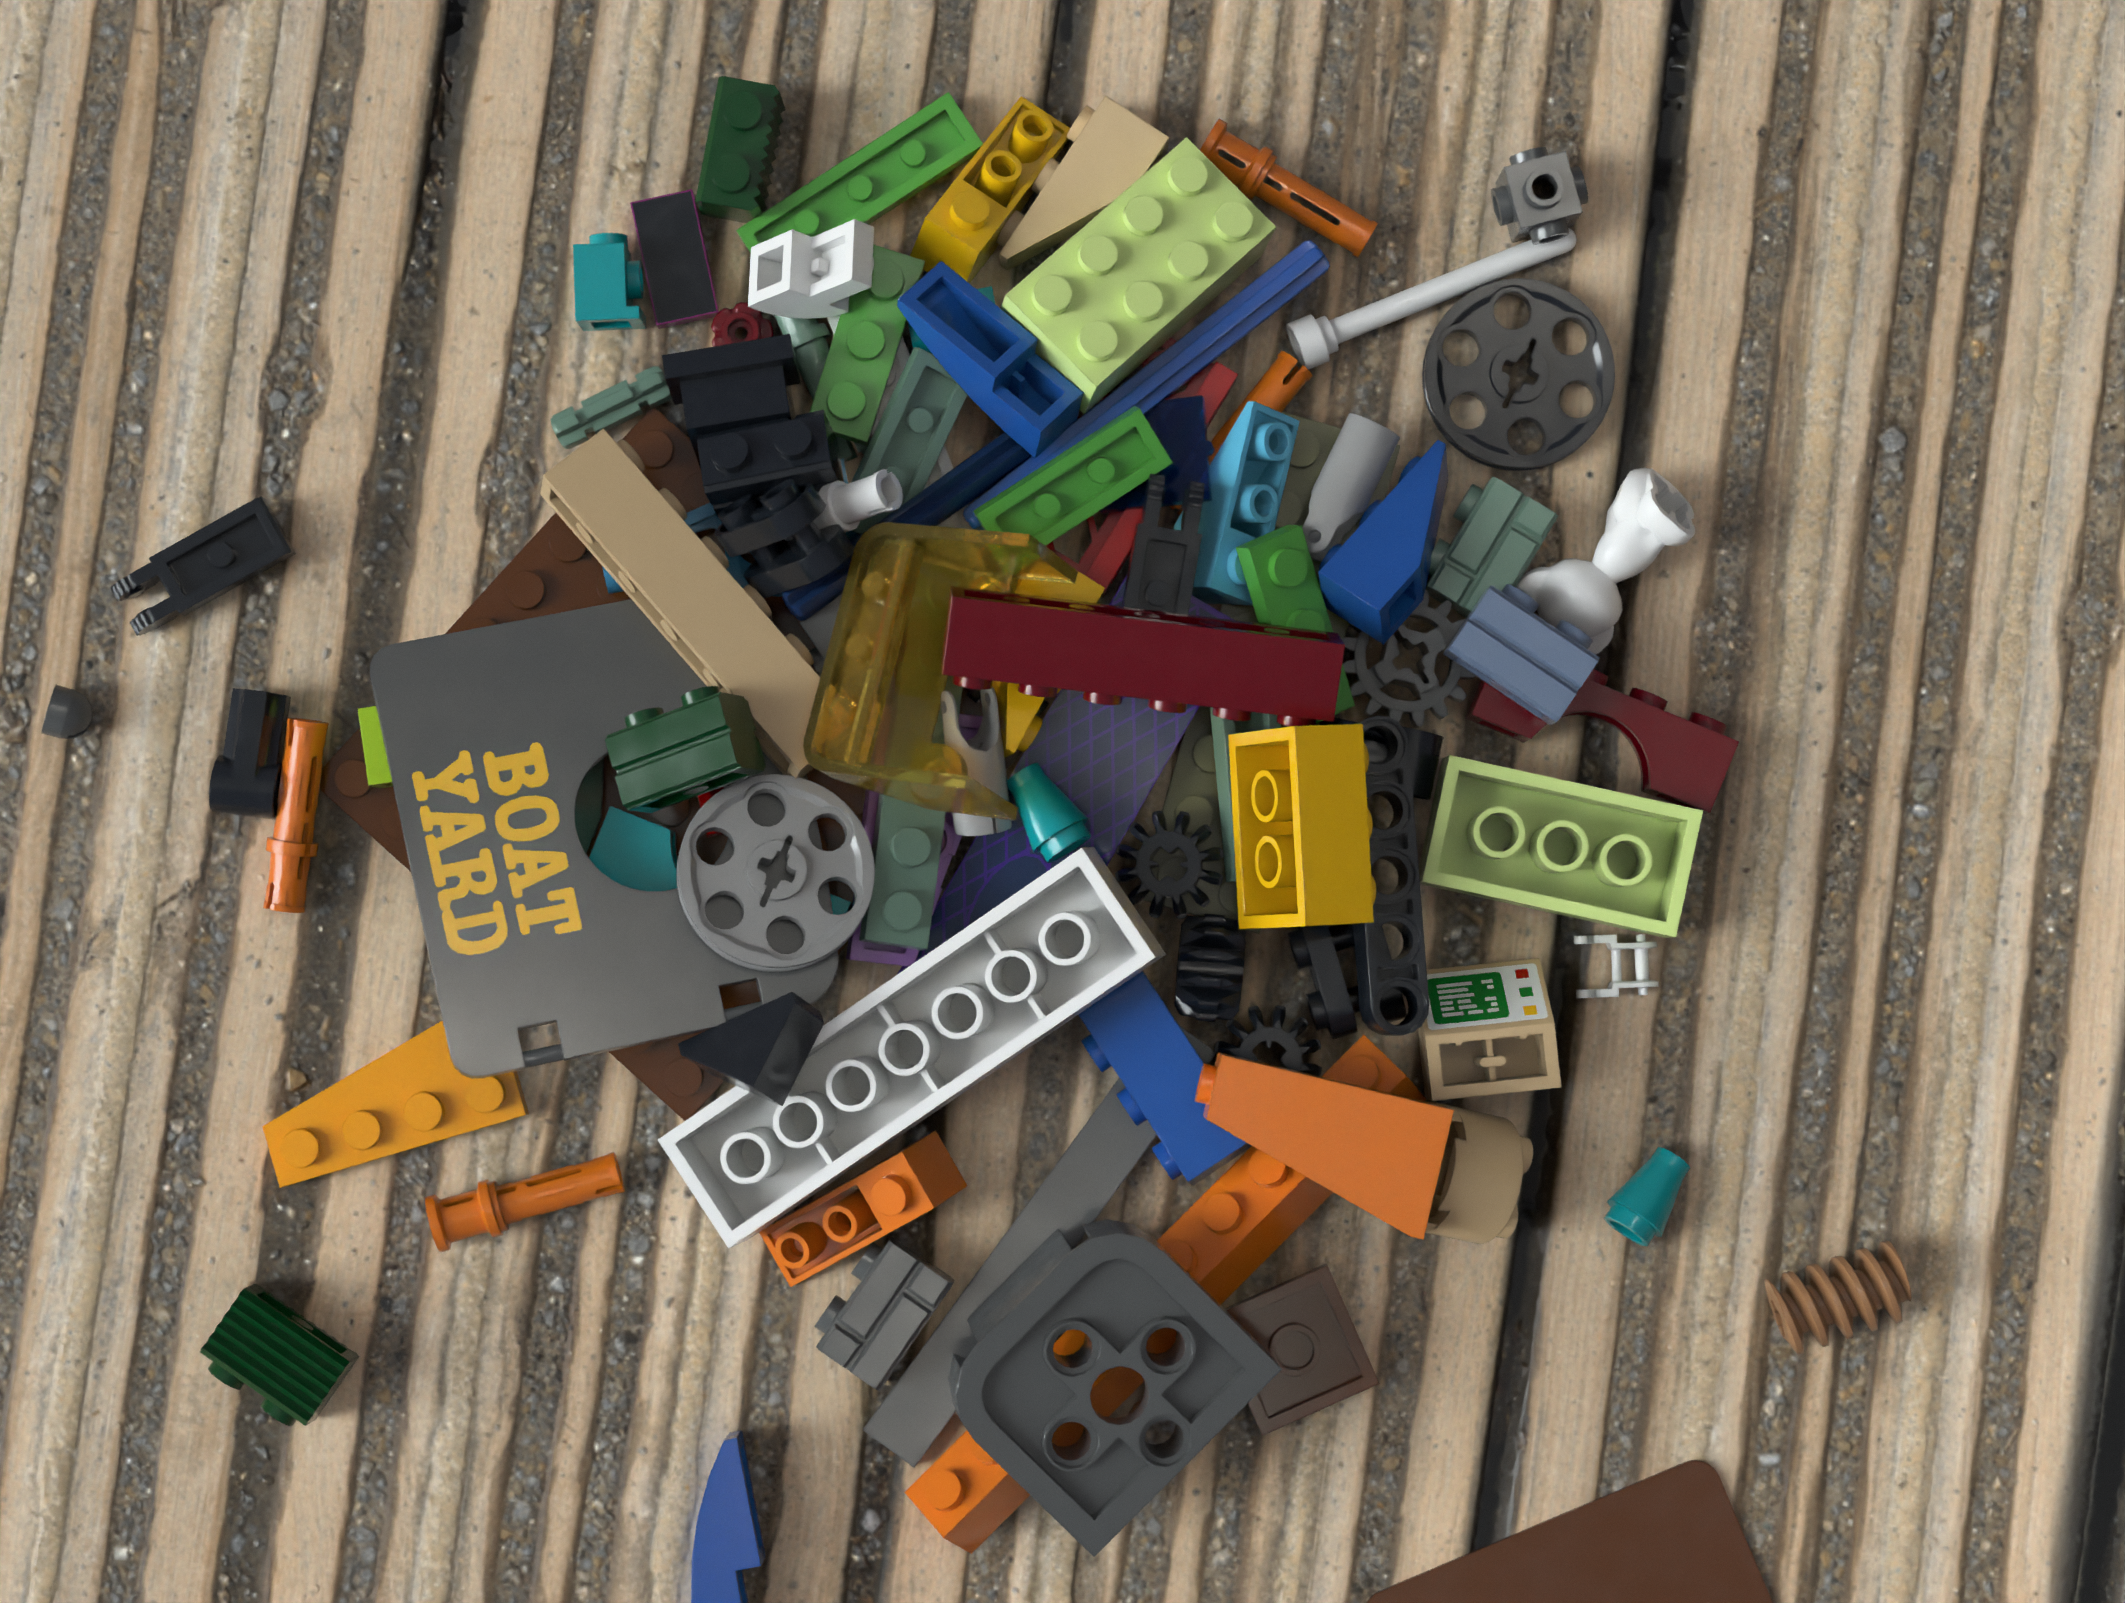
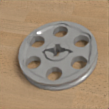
[676,774,875,972]

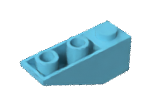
[1174,401,1300,605]

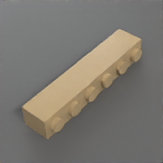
[540,428,859,779]

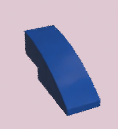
[897,261,1084,458]
[691,1430,766,1603]

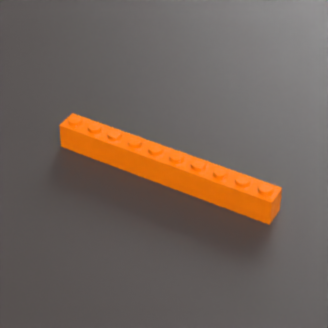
[904,1035,1426,1554]

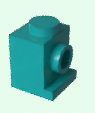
[573,233,646,331]

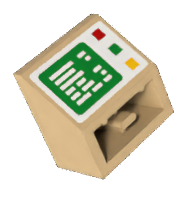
[1418,958,1562,1101]

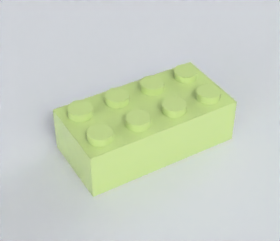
[1001,137,1276,414]
[1419,755,1703,938]

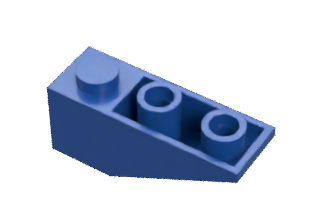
[1318,440,1448,645]

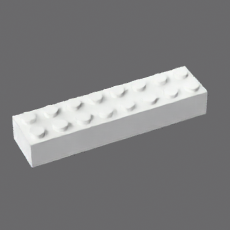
[658,847,1166,1248]

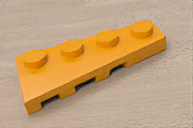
[262,1021,529,1188]

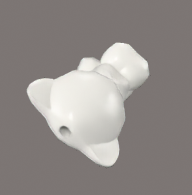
[1516,468,1695,654]

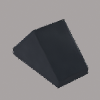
[678,992,824,1106]

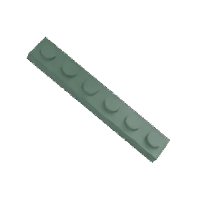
[859,557,979,950]

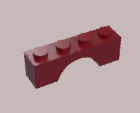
[1465,669,1739,815]

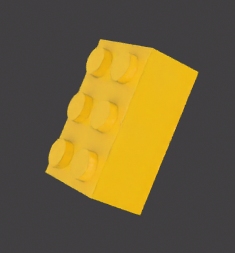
[1228,724,1376,929]

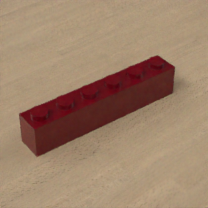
[941,586,1345,727]

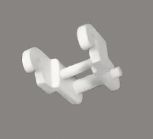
[1574,934,1659,998]

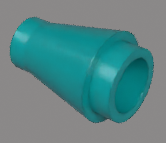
[1007,763,1091,863]
[1604,1147,1690,1247]

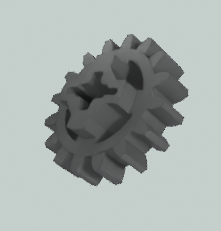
[1342,590,1476,728]

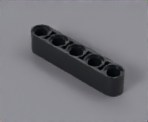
[1353,715,1429,1036]

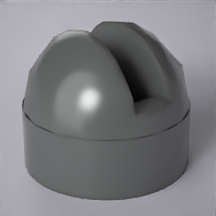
[42,685,92,739]

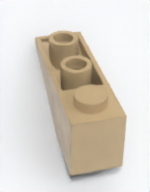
[996,95,1169,270]

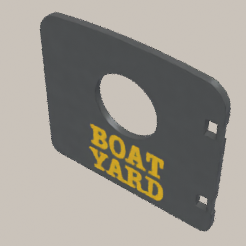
[370,599,838,1079]

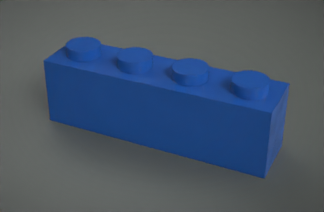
[1078,971,1252,1186]

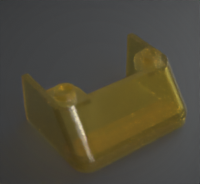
[803,522,1078,820]

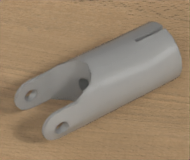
[1302,413,1400,561]
[941,686,1012,836]

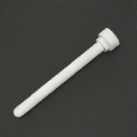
[1286,228,1576,370]

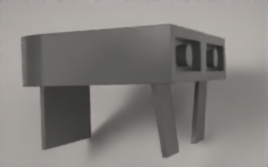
[948,1219,1282,1557]

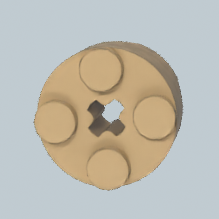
[1425,1102,1533,1244]

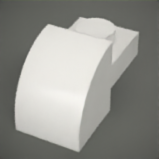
[748,219,874,319]

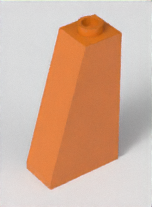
[1195,1052,1454,1240]

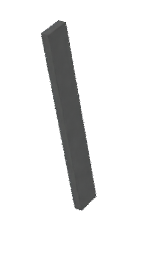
[863,1025,1217,1468]

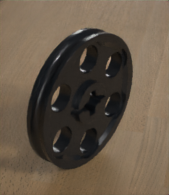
[1422,278,1615,471]

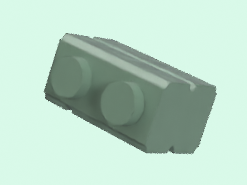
[1425,476,1558,618]

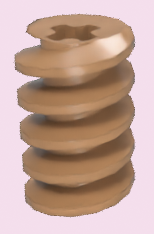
[1764,1240,1912,1355]

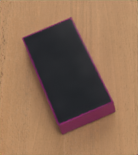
[630,189,719,329]

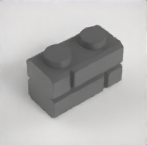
[814,1237,955,1391]

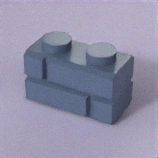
[1443,584,1600,725]

